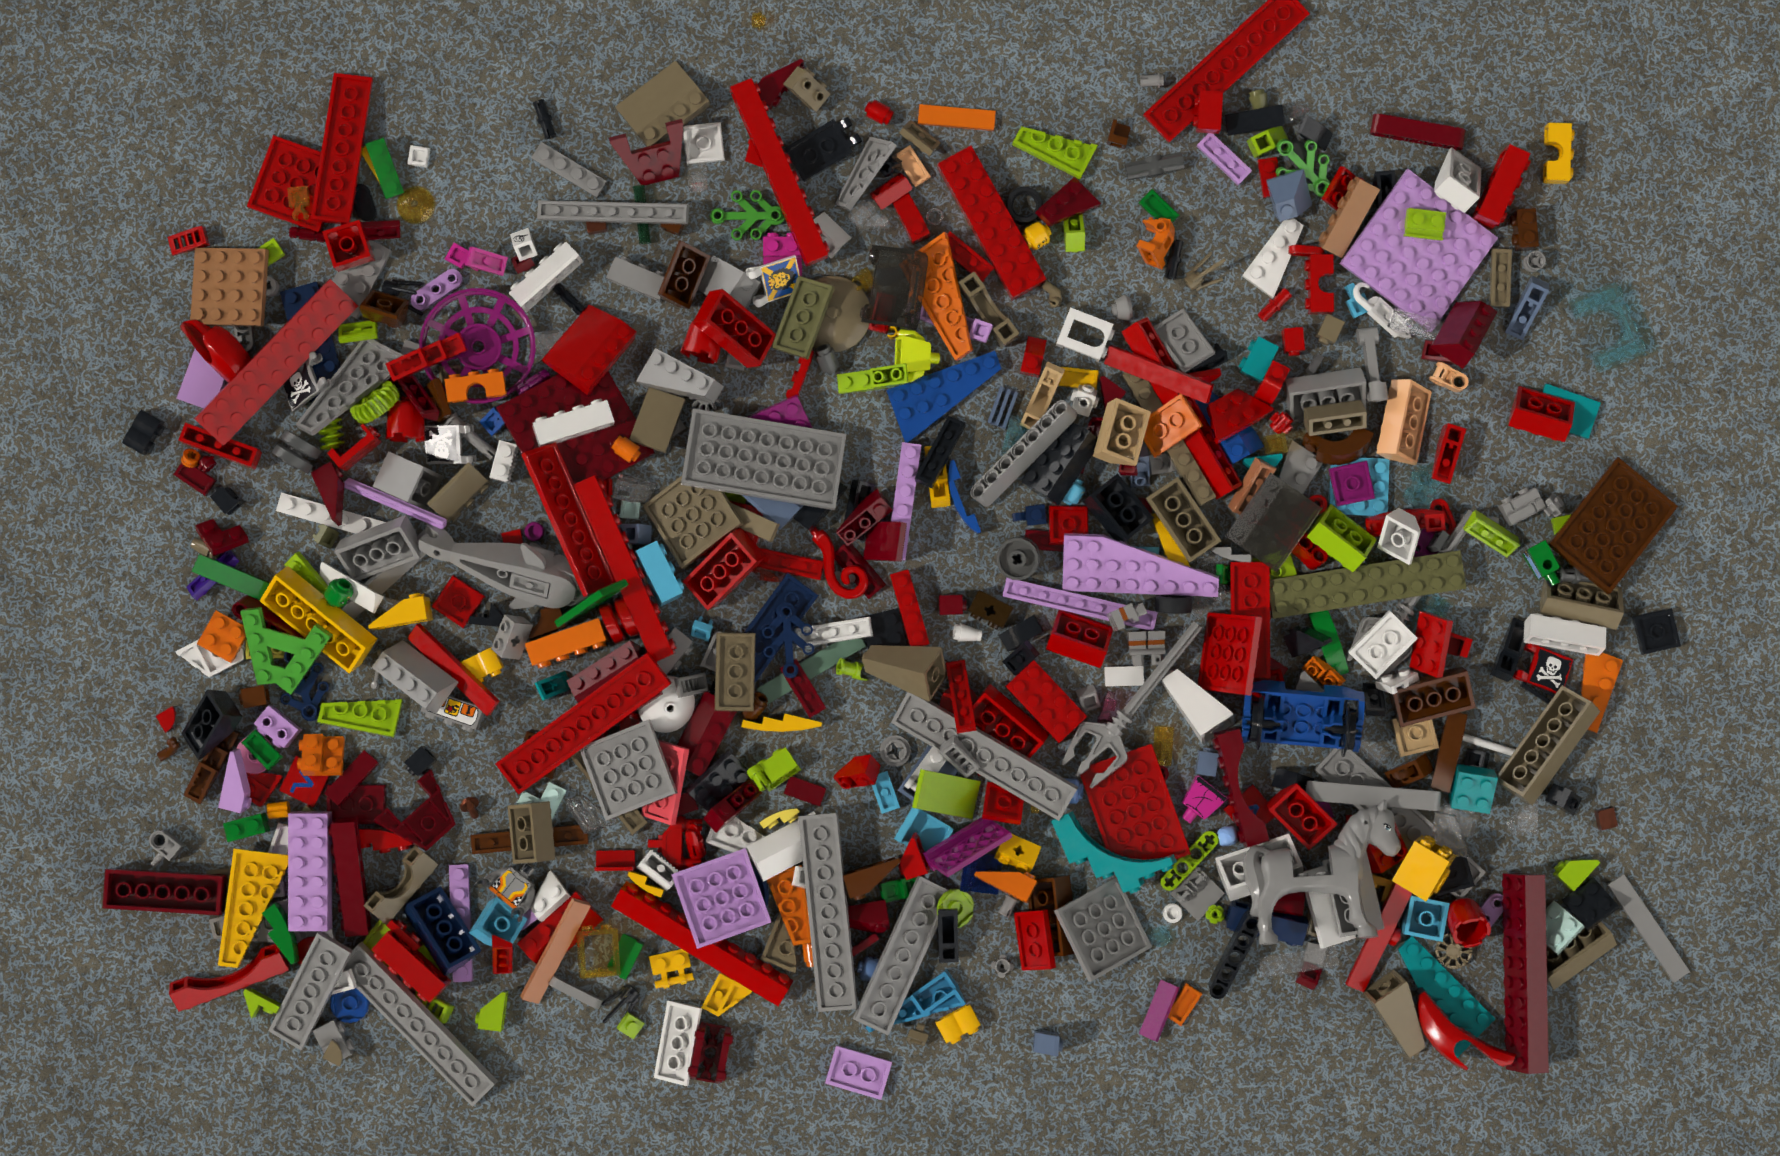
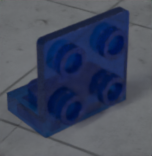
[960,854,1002,895]

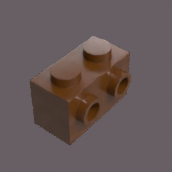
[1510,208,1539,251]

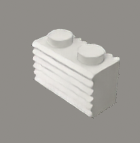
[489,440,519,484]
[637,850,678,891]

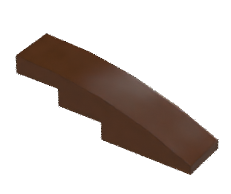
[1430,712,1468,793]
[183,730,240,804]

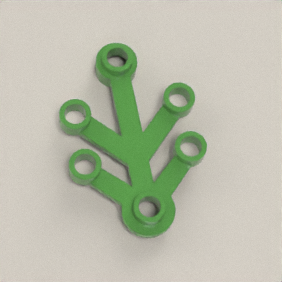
[1276,139,1331,196]
[710,190,785,241]

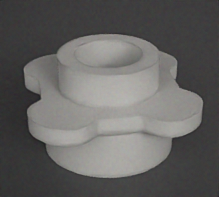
[991,954,1014,978]

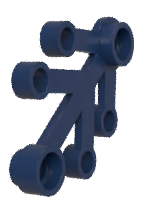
[762,602,814,679]
[276,652,330,721]

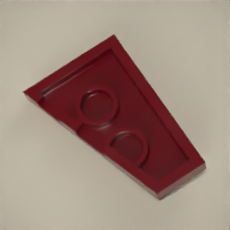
[1035,177,1101,227]

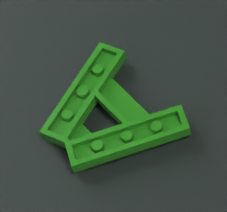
[240,607,333,695]

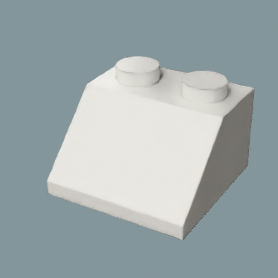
[1377,508,1421,565]

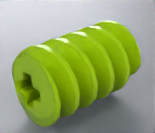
[318,417,345,450]

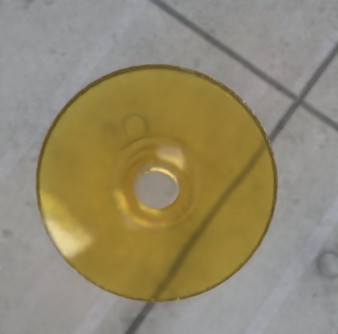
[397,186,435,224]

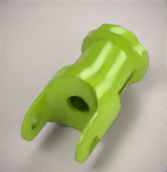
[836,658,869,681]

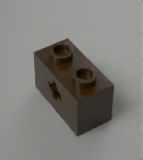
[968,590,1014,630]

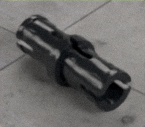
[533,99,557,140]
[1164,239,1184,280]

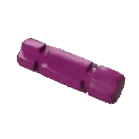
[516,369,550,395]

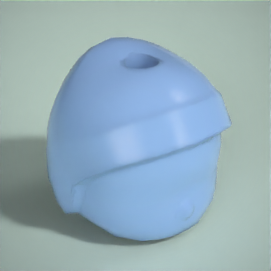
[1217,825,1238,846]

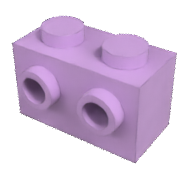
[254,705,302,748]

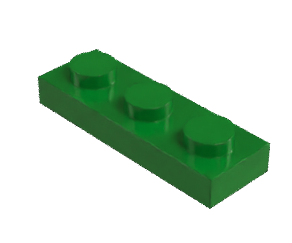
[365,138,404,199]

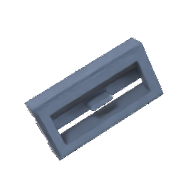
[987,386,1018,429]

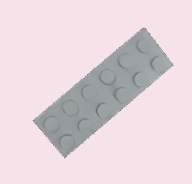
[268,931,353,1050]

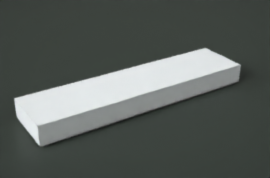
[794,617,873,648]

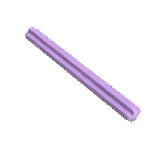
[344,478,447,529]

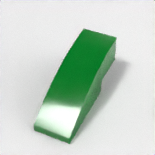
[262,903,299,965]

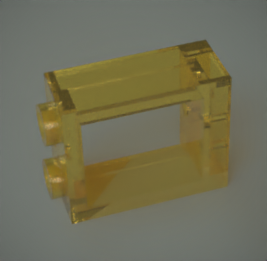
[576,924,620,979]

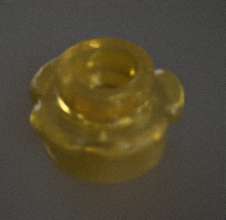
[752,11,765,30]

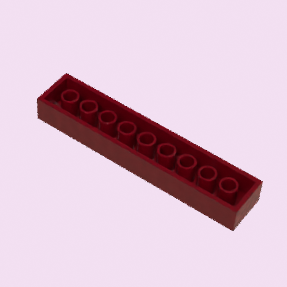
[1502,873,1549,1074]

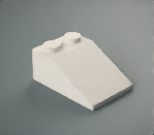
[1434,147,1482,213]

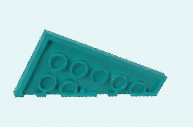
[1397,936,1495,1058]

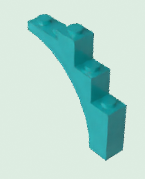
[1051,811,1177,894]

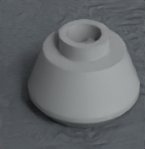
[1111,295,1133,321]

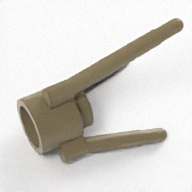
[1184,252,1226,291]

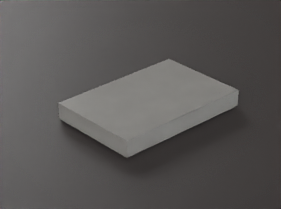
[1154,308,1215,373]

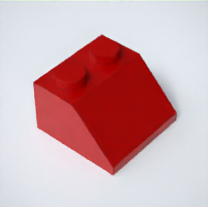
[322,220,375,272]

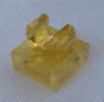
[851,267,876,292]

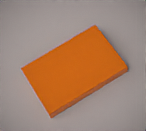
[1144,394,1203,458]

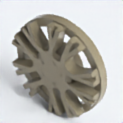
[1435,932,1472,969]

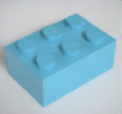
[635,541,684,607]

